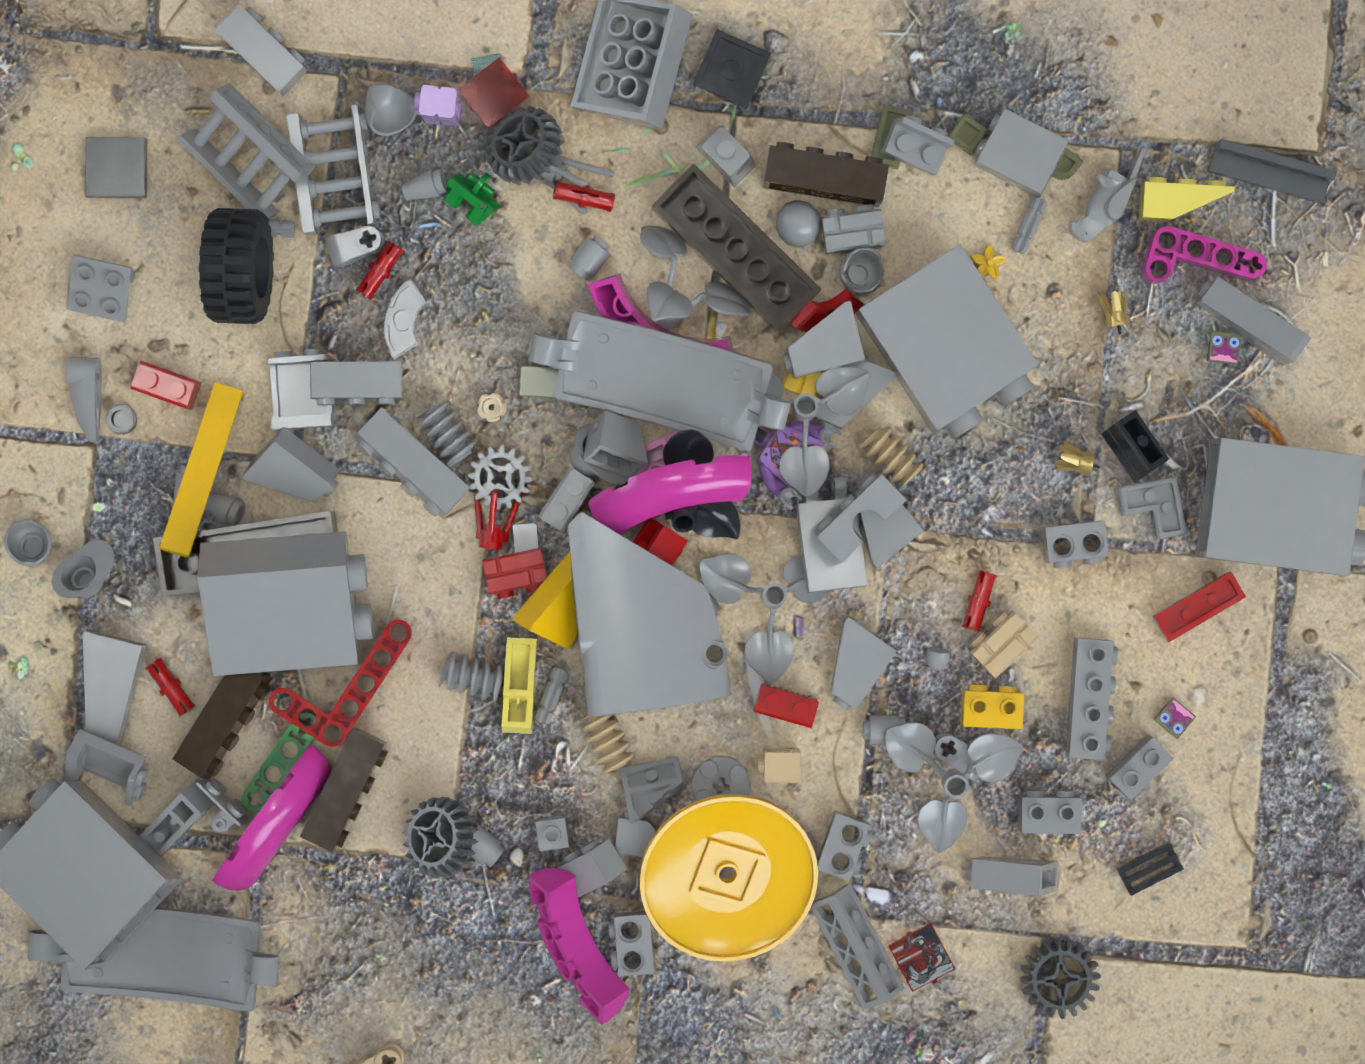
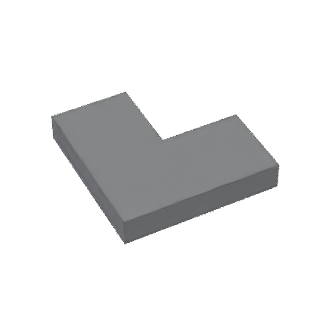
[1117,476,1187,540]

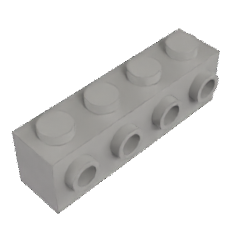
[355,408,470,519]
[1065,637,1118,760]

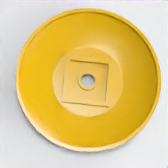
[639,794,818,961]

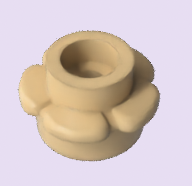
[477,393,506,422]

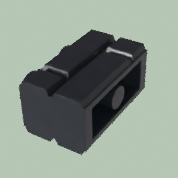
[1101,410,1169,483]

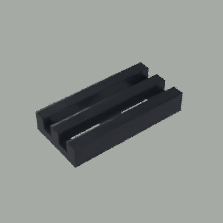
[1116,842,1184,896]

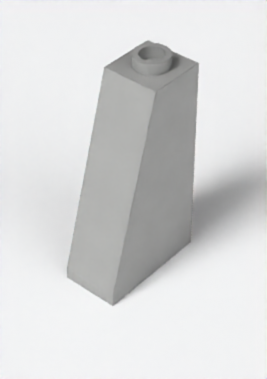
[1196,277,1311,366]
[83,630,147,746]

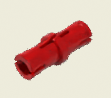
[553,180,615,212]
[355,240,404,300]
[961,570,997,632]
[145,657,195,717]

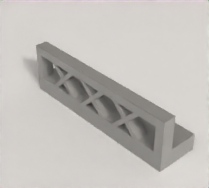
[811,883,905,1009]

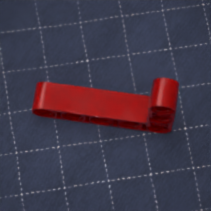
[269,620,412,747]

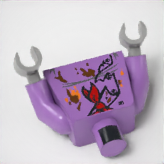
[754,421,842,510]

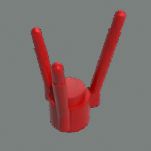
[474,486,526,550]

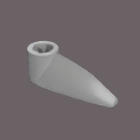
[66,357,102,443]

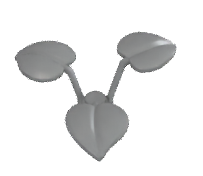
[640,226,751,329]
[767,367,870,497]
[700,554,828,683]
[885,722,1023,853]

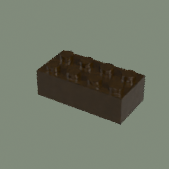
[763,142,889,207]

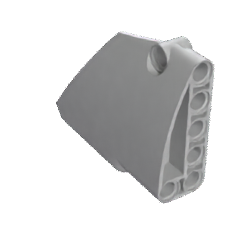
[567,511,731,716]

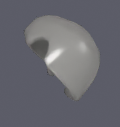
[776,200,821,248]
[839,247,885,294]
[4,519,53,567]

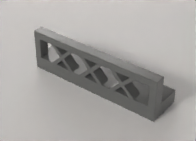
[1207,139,1337,204]

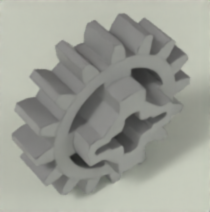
[468,446,533,510]

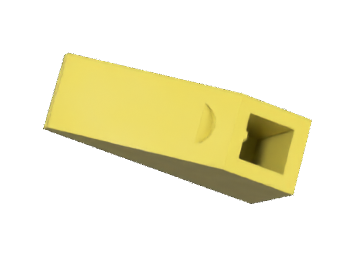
[1138,177,1235,222]

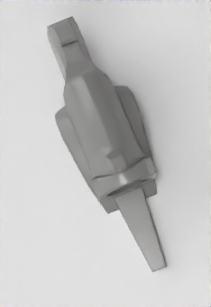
[1069,148,1146,243]

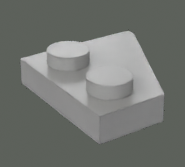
[620,756,684,824]

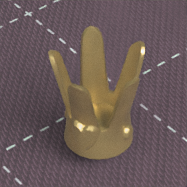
[1097,288,1130,334]
[1054,441,1100,476]

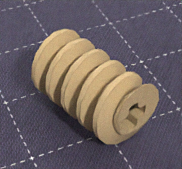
[858,426,924,490]
[578,715,633,775]

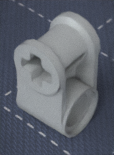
[325,226,385,268]
[933,733,978,782]

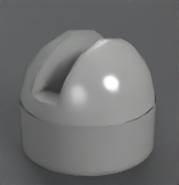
[926,647,950,671]

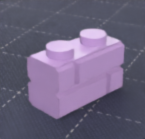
[414,85,462,127]

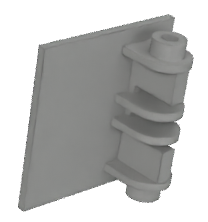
[67,254,135,323]
[196,778,250,833]

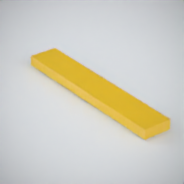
[160,382,243,558]

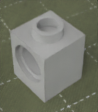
[535,814,570,851]

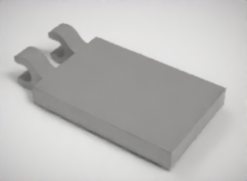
[795,477,867,593]

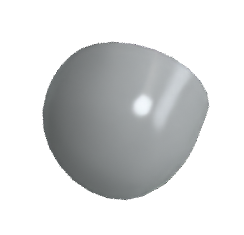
[364,83,417,136]

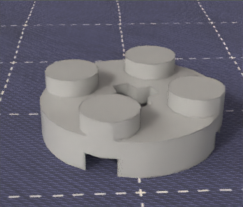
[691,756,751,801]

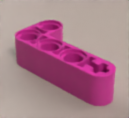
[1141,226,1267,284]

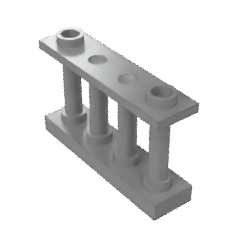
[178,83,315,219]
[286,105,381,236]

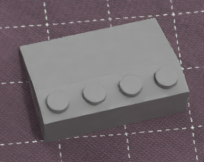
[570,0,693,129]

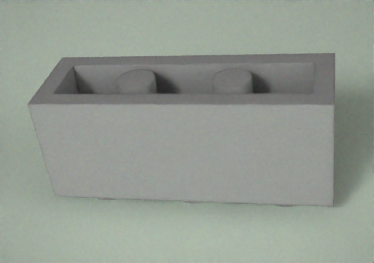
[215,5,307,96]
[310,361,402,405]

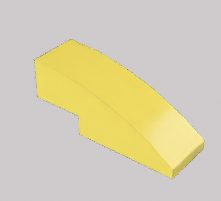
[501,637,537,734]

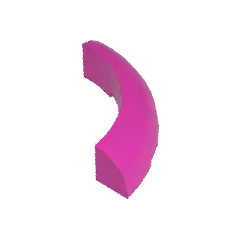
[588,274,733,351]
[588,456,752,535]
[212,745,331,891]
[529,868,630,1025]

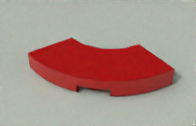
[791,289,865,332]

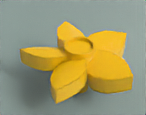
[971,244,1007,279]

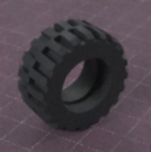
[199,208,274,324]

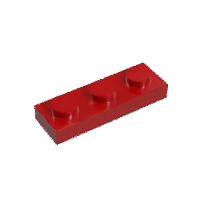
[1153,571,1246,642]

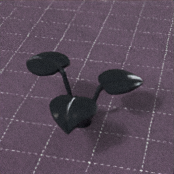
[614,429,740,539]

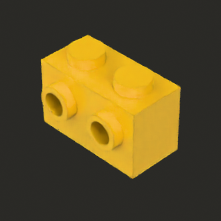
[960,684,1024,729]

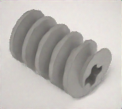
[418,400,476,468]
[439,651,504,703]

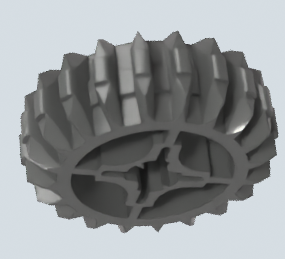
[485,105,564,186]
[402,797,478,878]
[1019,937,1101,1019]

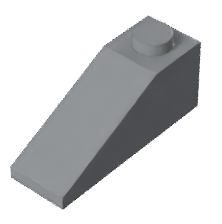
[139,778,215,857]

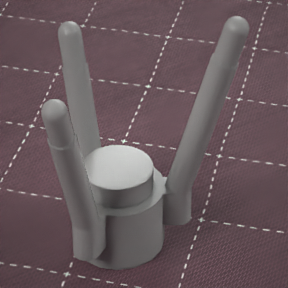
[541,155,615,214]

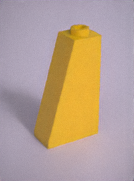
[512,552,578,649]

